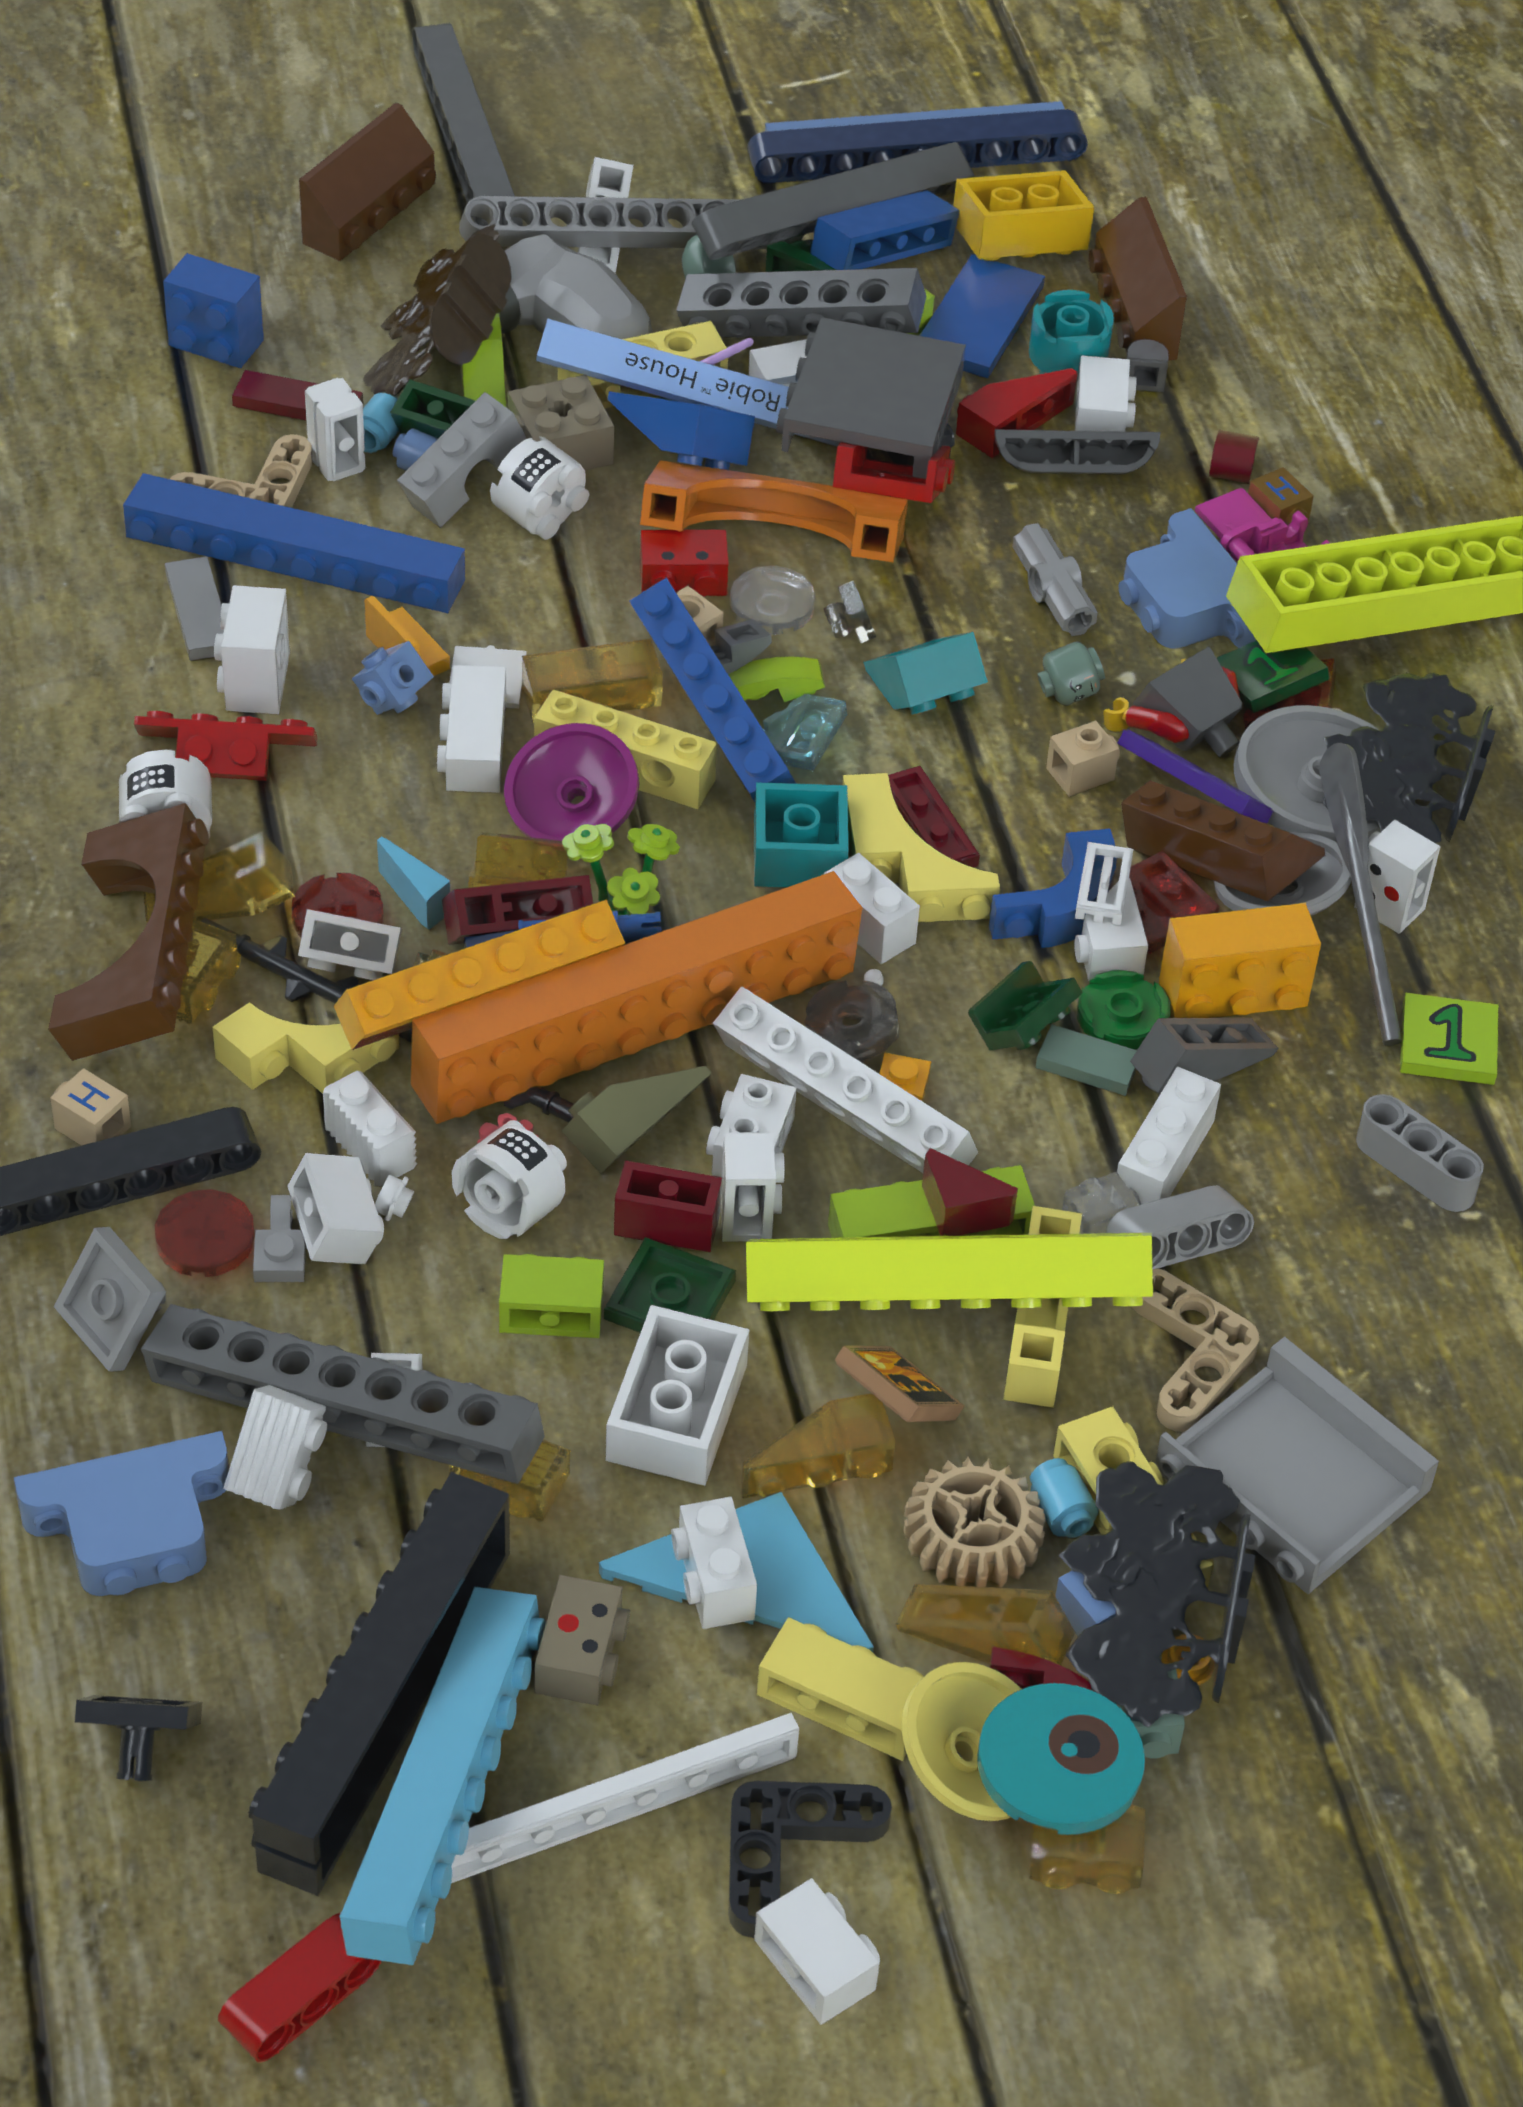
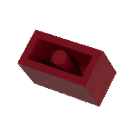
[614,1160,722,1253]

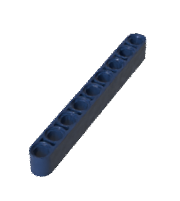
[747,109,1088,183]

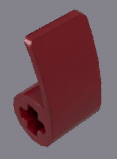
[1209,430,1260,484]

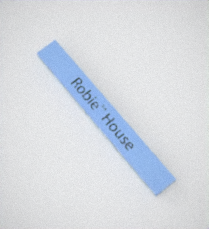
[536,319,841,446]

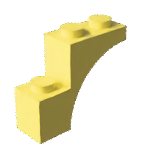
[212,1002,399,1094]

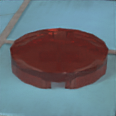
[291,873,384,938]
[155,1189,254,1277]

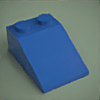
[607,391,755,470]

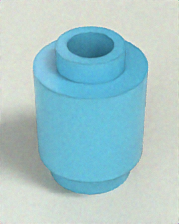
[363,393,399,453]
[1030,1458,1099,1538]

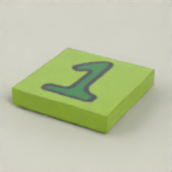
[1400,993,1499,1085]

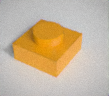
[879,1052,931,1102]

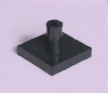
[75,1695,202,1781]

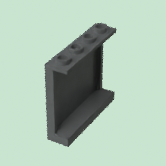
[776,317,966,479]

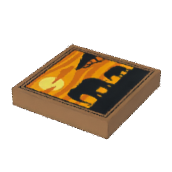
[835,1346,964,1422]

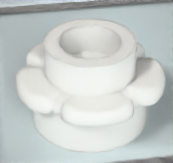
[375,1174,414,1221]

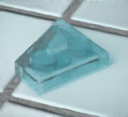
[763,693,848,771]

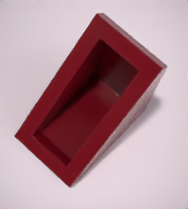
[922,1148,1018,1236]

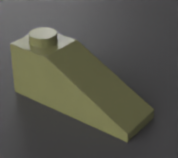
[562,1066,712,1174]

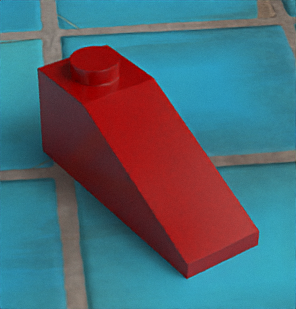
[956,368,1078,458]

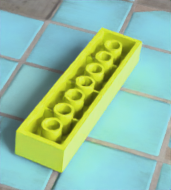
[1226,516,1523,653]

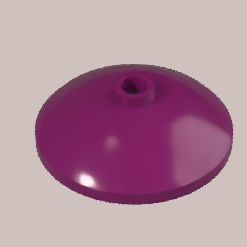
[504,723,639,849]

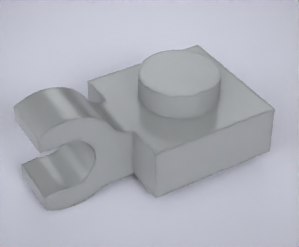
[253,1195,306,1282]

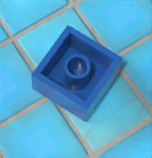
[163,253,264,368]

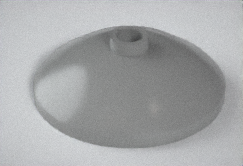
[1214,832,1351,916]

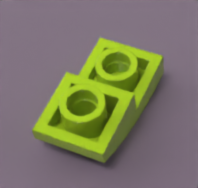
[728,657,825,702]

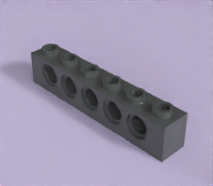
[677,268,927,338]

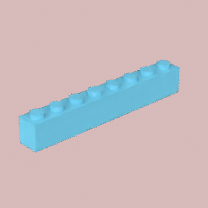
[340,1587,546,1965]

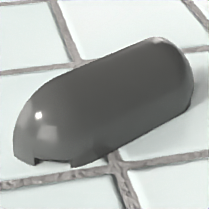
[994,430,1161,474]

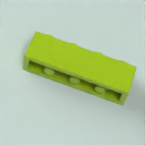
[828,1165,1035,1238]

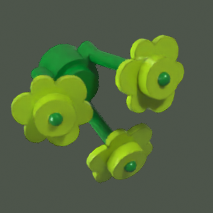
[562,824,680,915]

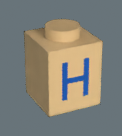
[50,1068,131,1146]

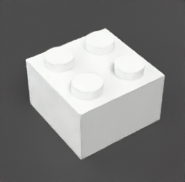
[214,585,290,714]

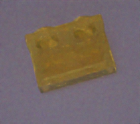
[468,832,568,888]

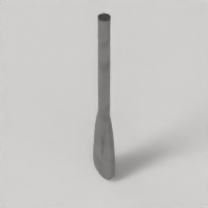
[1320,743,1402,1046]

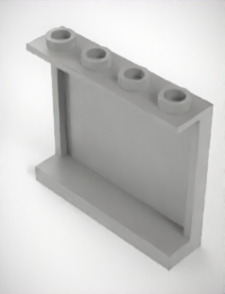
[1155,1337,1439,1594]

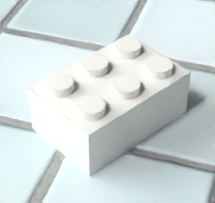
[606,1305,749,1486]

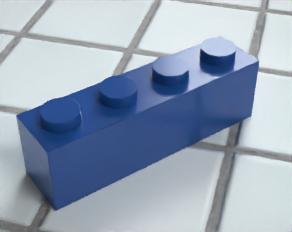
[810,190,960,270]

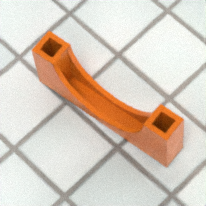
[640,460,908,562]

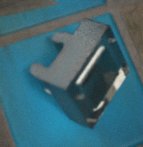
[823,580,877,643]

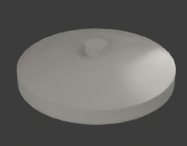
[1234,705,1381,842]

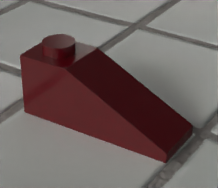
[442,875,594,945]

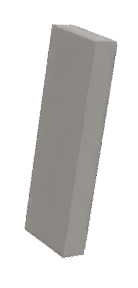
[165,556,224,661]

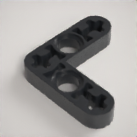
[728,1781,892,1938]

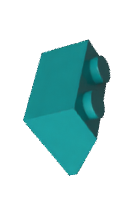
[863,632,988,714]

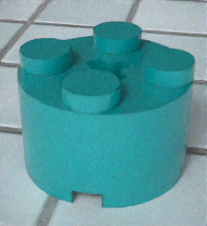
[1029,290,1114,379]

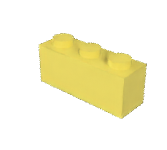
[757,1617,924,1761]

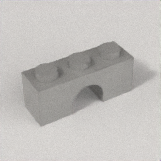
[397,392,527,528]

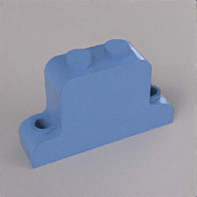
[1119,508,1256,649]
[13,1431,229,1596]

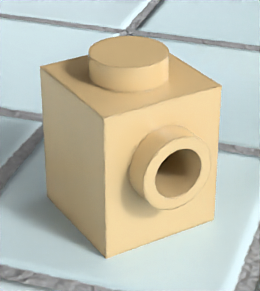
[1046,721,1120,797]

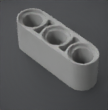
[1356,1094,1484,1212]
[1106,1185,1254,1269]

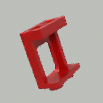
[832,442,955,503]

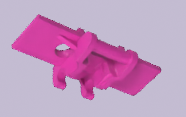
[1195,488,1330,562]

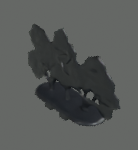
[1323,673,1496,843]
[1059,1461,1255,1727]

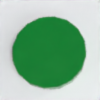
[1077,970,1170,1050]

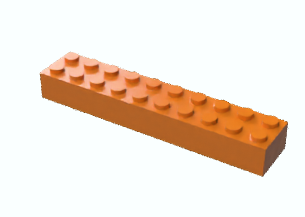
[411,871,862,1124]

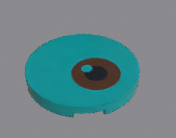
[977,1683,1145,1835]

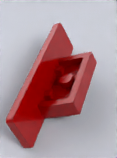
[134,711,318,781]

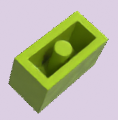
[499,1254,604,1338]

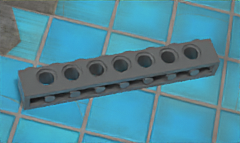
[141,1304,545,1484]

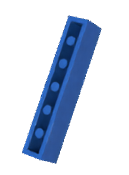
[629,578,796,803]

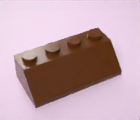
[299,103,436,261]
[1088,197,1187,361]
[1121,780,1325,902]

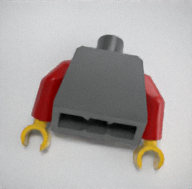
[1103,646,1242,758]

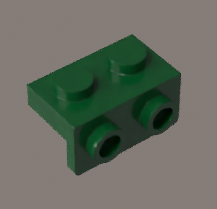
[968,961,1083,1050]

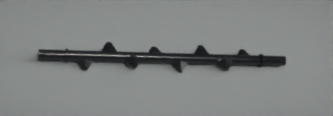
[197,918,574,1123]

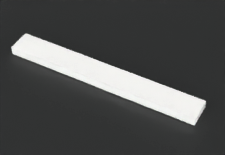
[451,1713,799,1883]

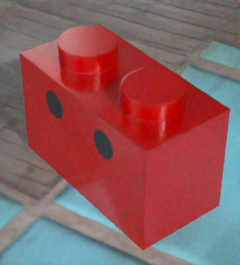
[640,529,729,596]

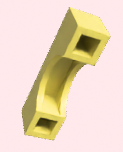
[1003,1206,1082,1408]

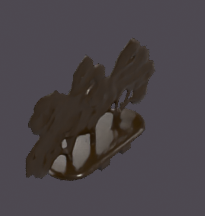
[363,224,512,396]

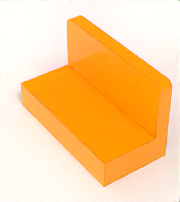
[364,596,450,676]

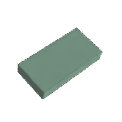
[1036,1024,1137,1096]

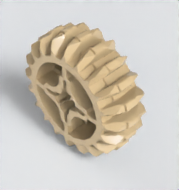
[903,1457,1045,1593]

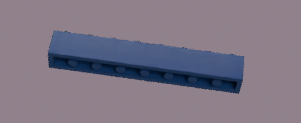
[123,473,465,613]

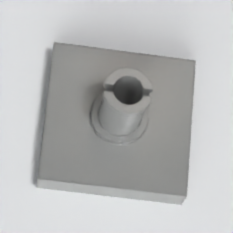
[54,1227,166,1372]

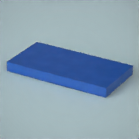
[920,254,1045,378]

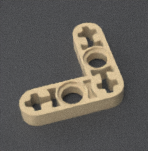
[170,434,312,508]
[1131,1268,1259,1432]

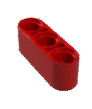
[218,1913,382,2062]

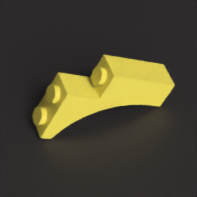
[842,773,1000,922]

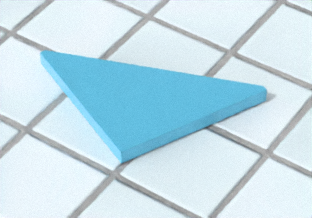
[599,1492,874,1652]

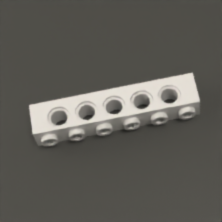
[713,986,978,1173]

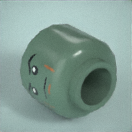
[1037,641,1105,706]

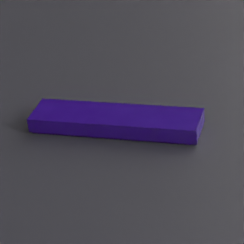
[1117,729,1273,823]

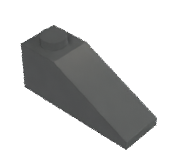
[1130,1018,1279,1093]

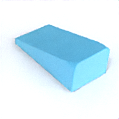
[377,836,450,929]

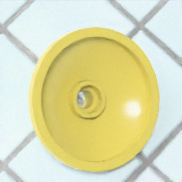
[902,1662,1021,1821]

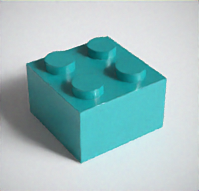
[754,782,849,887]

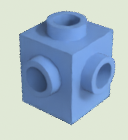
[352,641,434,715]

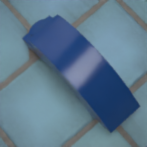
[989,828,1117,948]

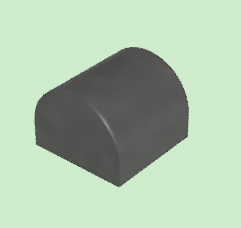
[1127,340,1168,392]

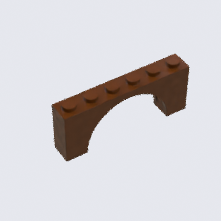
[48,803,209,1061]

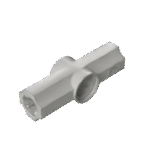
[1013,523,1098,636]

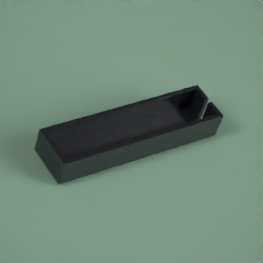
[248,1472,510,1896]

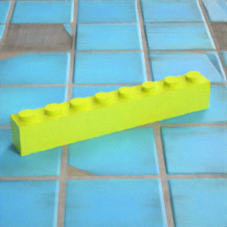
[746,1233,1153,1311]

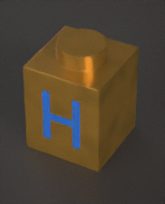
[1248,467,1314,528]

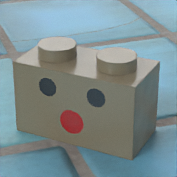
[535,1575,630,1706]

